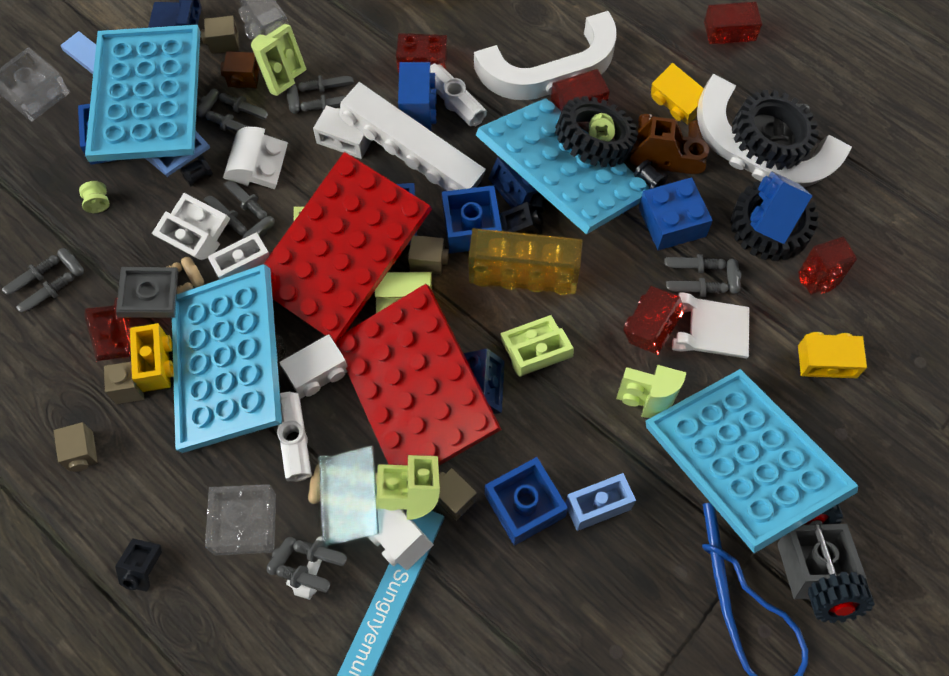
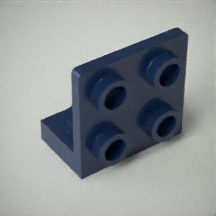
[148,0,202,28]
[488,157,539,208]
[463,349,505,414]

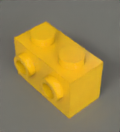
[651,63,704,125]
[130,323,174,392]
[798,332,867,378]

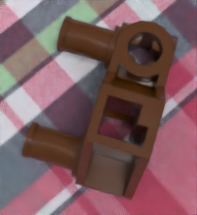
[629,114,709,174]

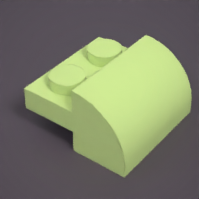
[251,24,307,96]
[375,272,432,313]
[500,315,574,377]
[616,365,686,418]
[376,455,440,520]

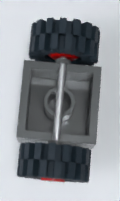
[777,504,875,623]

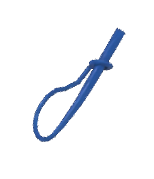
[702,503,808,676]

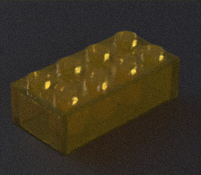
[469,228,583,295]

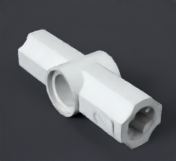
[430,63,487,127]
[277,391,312,482]

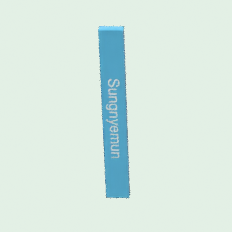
[337,511,444,676]

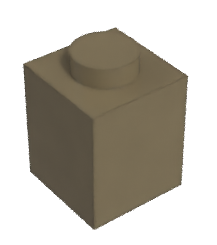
[201,16,239,54]
[408,236,449,275]
[104,362,144,404]
[54,422,98,472]
[438,468,477,521]

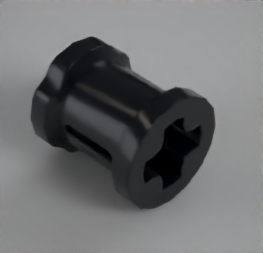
[179,155,213,187]
[633,159,668,189]

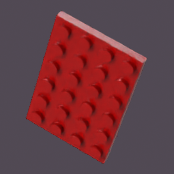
[264,152,432,343]
[334,284,502,466]

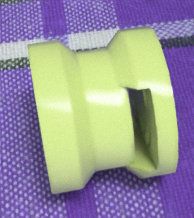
[589,113,615,141]
[79,181,110,213]

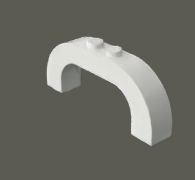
[474,11,616,100]
[697,74,852,187]

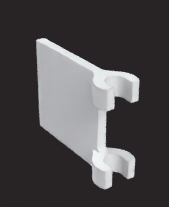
[672,293,749,359]

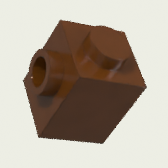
[220,51,260,88]

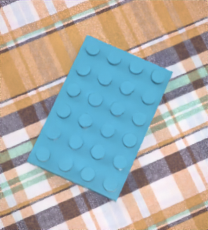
[85,25,200,162]
[476,98,650,234]
[172,264,282,453]
[646,369,858,553]

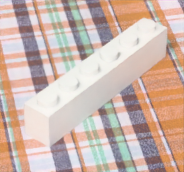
[339,82,486,191]

